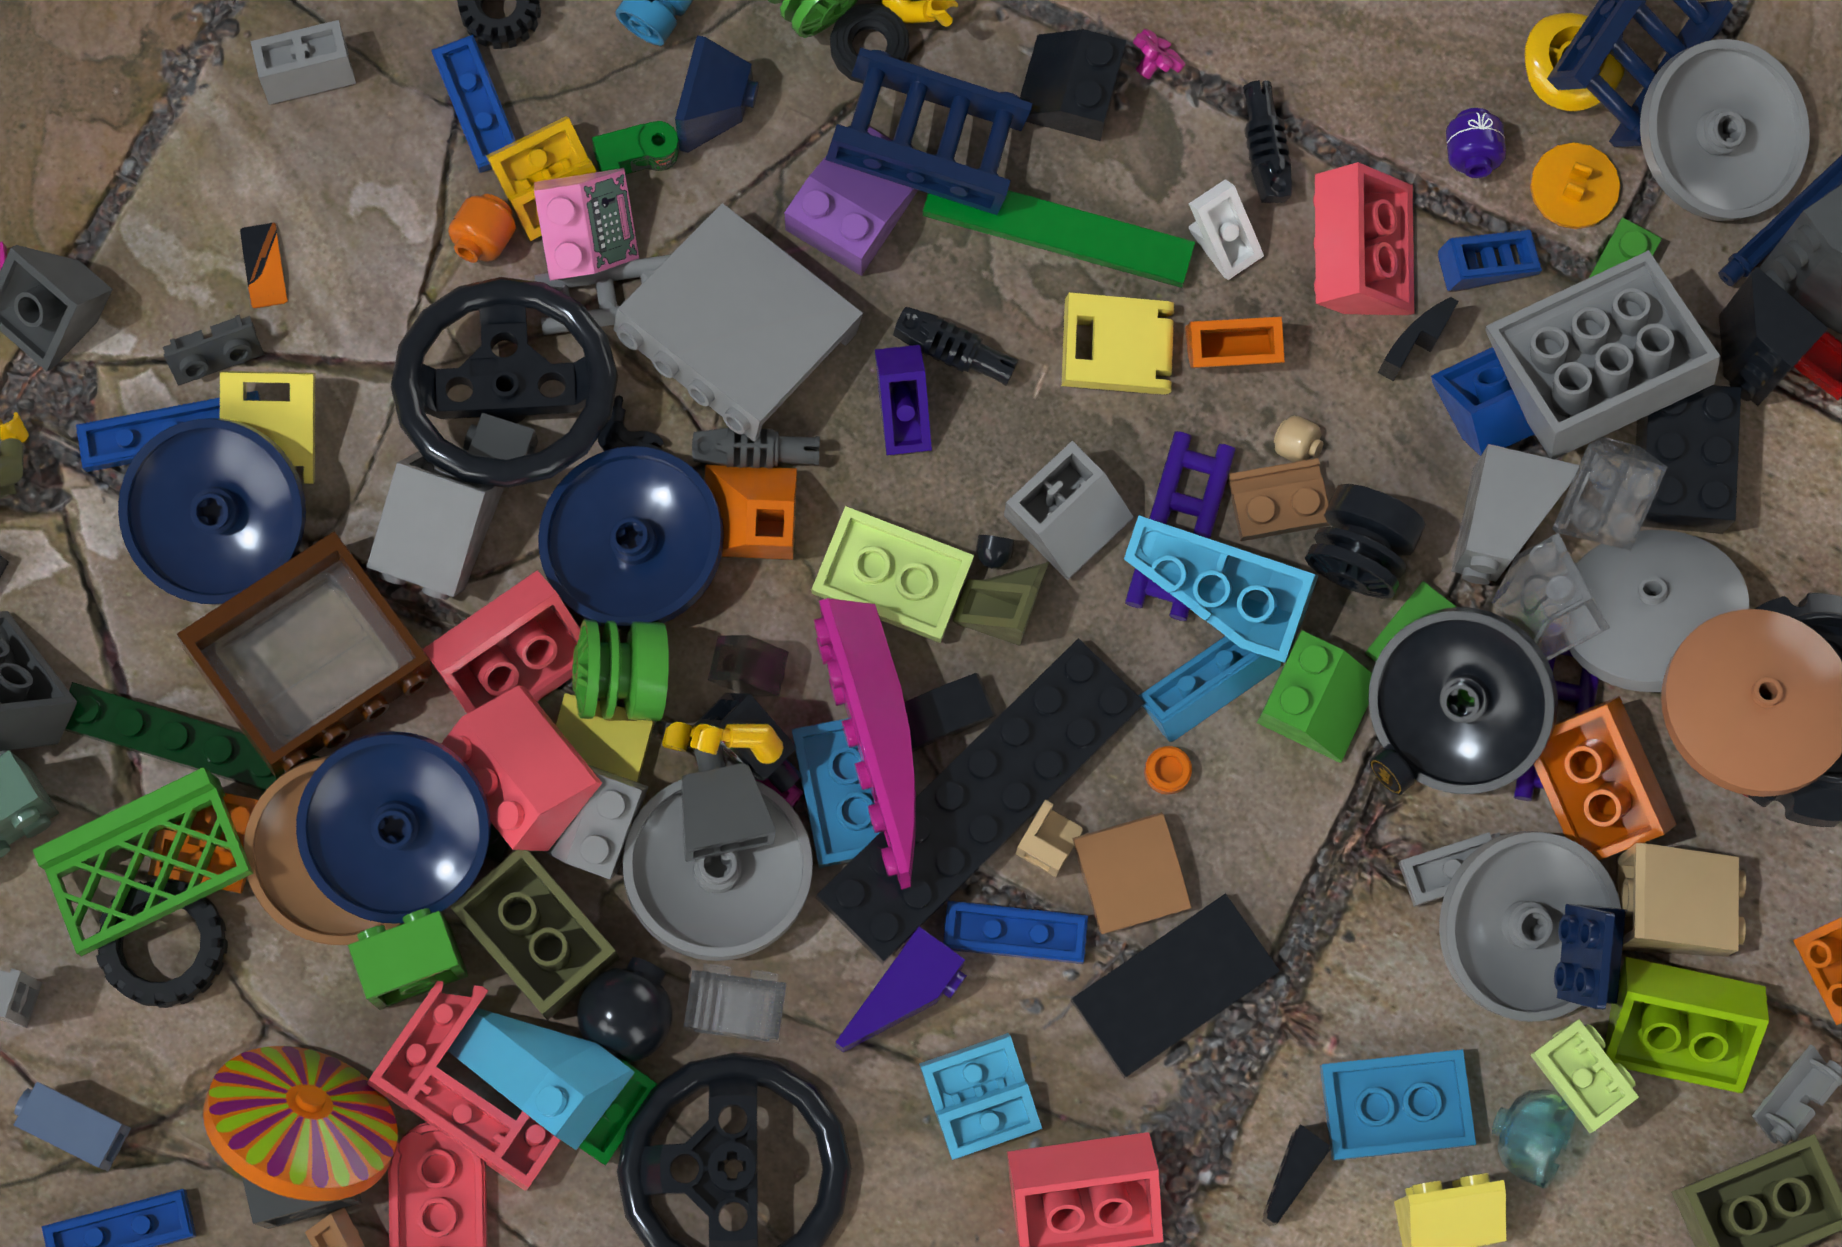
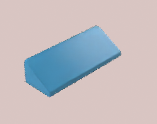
[1139,636,1281,742]

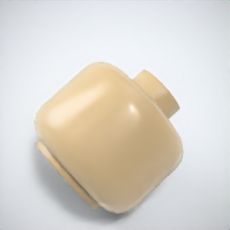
[1274,415,1323,462]

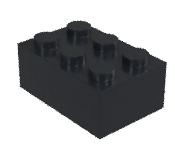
[1632,385,1741,534]

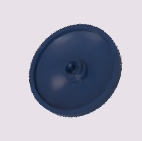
[118,418,306,604]
[538,446,724,630]
[296,731,491,924]

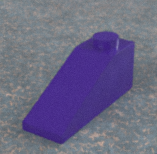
[835,927,967,1052]

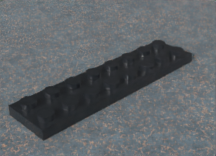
[816,638,1145,964]

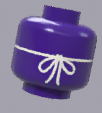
[1446,108,1506,178]

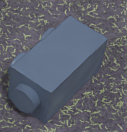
[14,1082,131,1171]

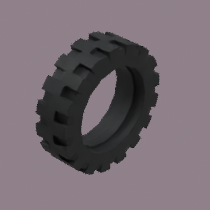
[96,878,228,1008]

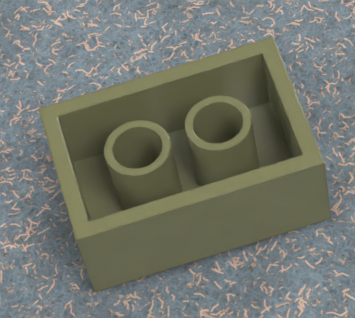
[450,850,619,1021]
[1671,1134,1842,1247]

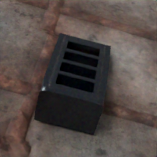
[1262,1124,1330,1227]

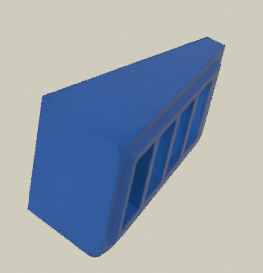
[1438,230,1542,291]

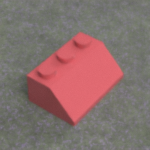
[1313,162,1415,315]
[422,570,580,713]
[441,685,602,851]
[1007,1132,1163,1247]

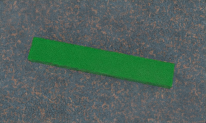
[922,190,1195,288]

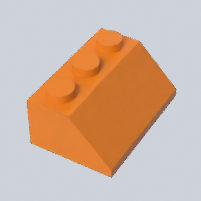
[1533,696,1677,860]

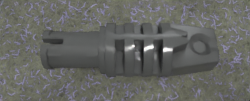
[692,427,820,468]

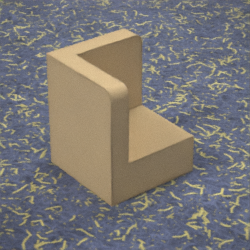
[1016,799,1083,878]

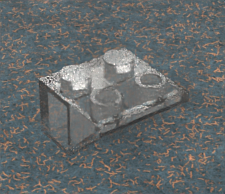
[1552,437,1668,551]

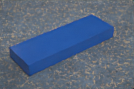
[431,35,516,173]
[943,901,1088,964]
[41,1189,197,1247]

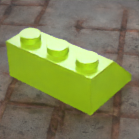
[1604,957,1769,1093]

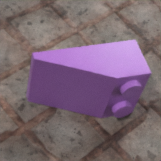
[784,127,918,276]

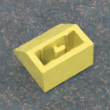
[1394,1173,1506,1247]

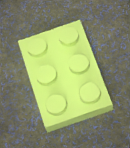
[811,506,974,643]

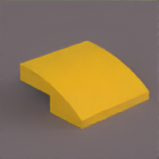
[486,116,597,241]

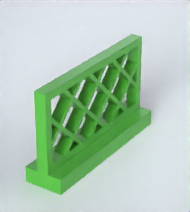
[33,767,253,957]

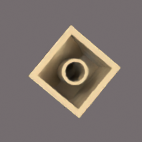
[1616,843,1746,957]

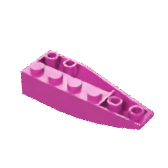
[813,598,916,889]

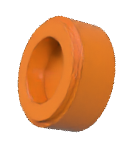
[1144,746,1192,795]

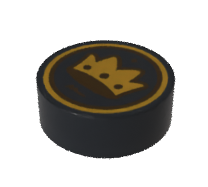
[1369,748,1414,795]

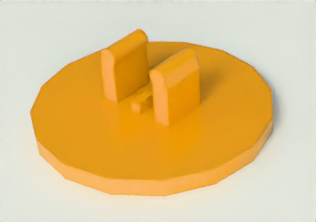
[1530,142,1620,229]

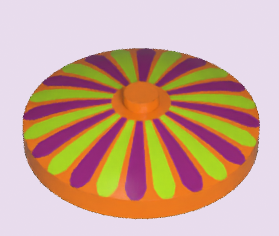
[203,1046,398,1201]

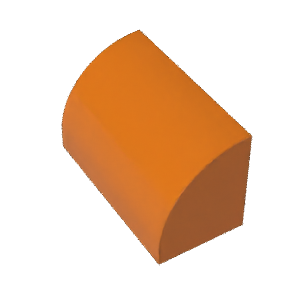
[1185,317,1285,368]

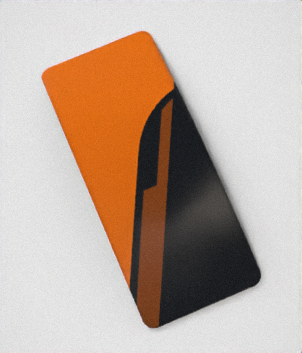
[240,223,288,308]

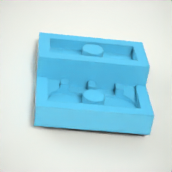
[919,1033,1042,1160]

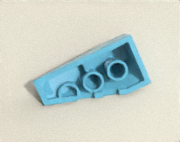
[1124,515,1319,663]
[448,1008,635,1150]

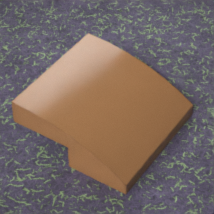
[1072,812,1191,934]

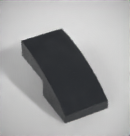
[1378,297,1459,381]
[904,673,996,752]

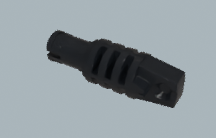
[1243,80,1292,203]
[893,307,1019,386]

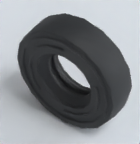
[830,3,910,84]

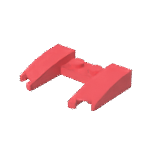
[367,980,560,1191]

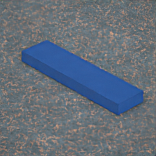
[76,391,261,472]

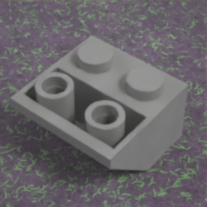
[1004,441,1134,580]

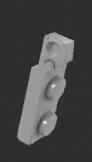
[1399,832,1501,907]

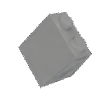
[1451,444,1580,585]
[367,451,504,600]

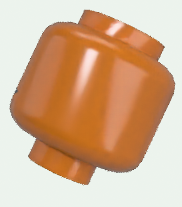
[448,194,516,263]

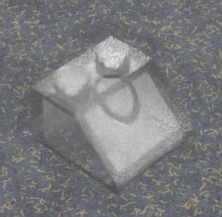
[1491,533,1610,660]

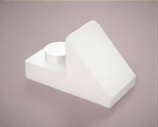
[1189,179,1264,280]

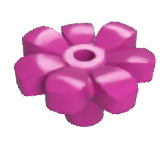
[1133,29,1185,79]

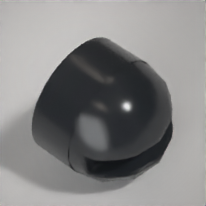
[976,534,1015,569]

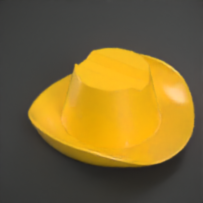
[1525,13,1625,111]

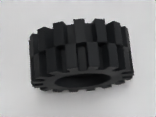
[457,0,541,49]

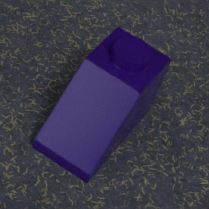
[875,345,932,455]

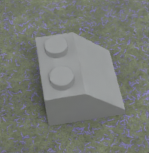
[544,764,648,879]

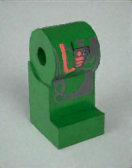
[592,121,679,175]

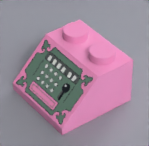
[534,168,639,281]

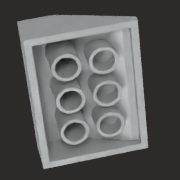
[1485,250,1721,459]

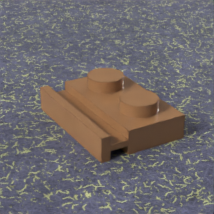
[1227,458,1330,541]

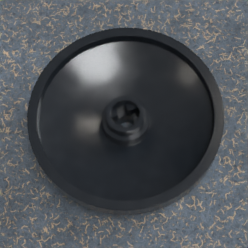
[1369,607,1558,794]

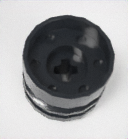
[1305,484,1426,599]

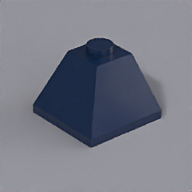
[675,35,759,153]

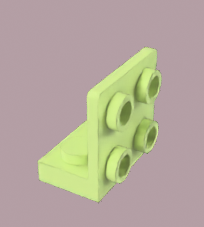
[1531,1019,1639,1133]

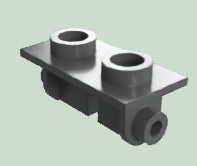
[163,315,265,386]

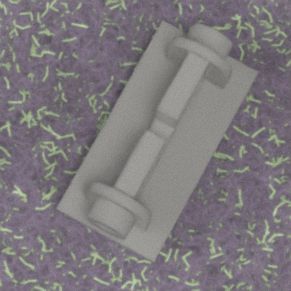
[1752,1044,1842,1145]

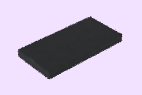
[1070,893,1280,1079]

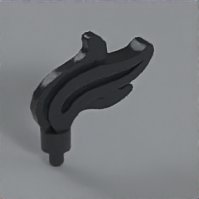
[598,395,664,451]

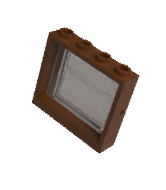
[177,531,433,779]

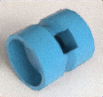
[615,0,693,46]

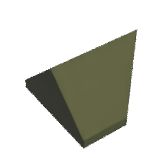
[953,562,1049,646]

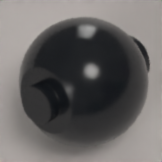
[577,957,673,1062]

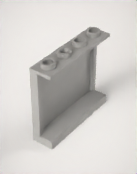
[613,203,863,442]

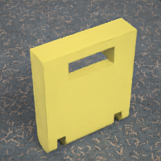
[1061,292,1174,395]
[220,371,315,484]

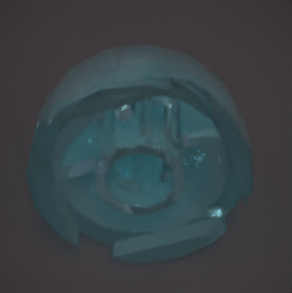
[1492,1089,1576,1189]

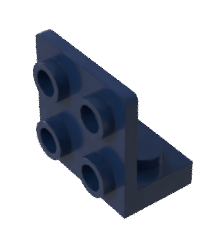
[1554,904,1626,1010]

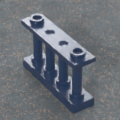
[1547,0,1734,147]
[825,47,1033,215]

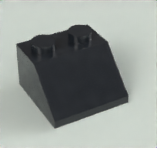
[1020,29,1127,141]

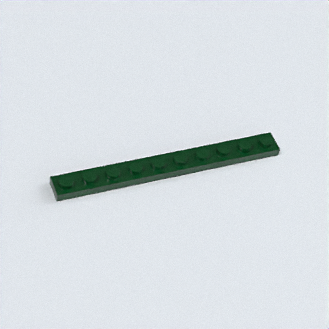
[64,682,509,863]

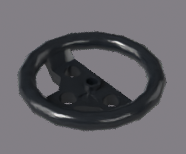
[390,277,618,488]
[616,1053,852,1247]

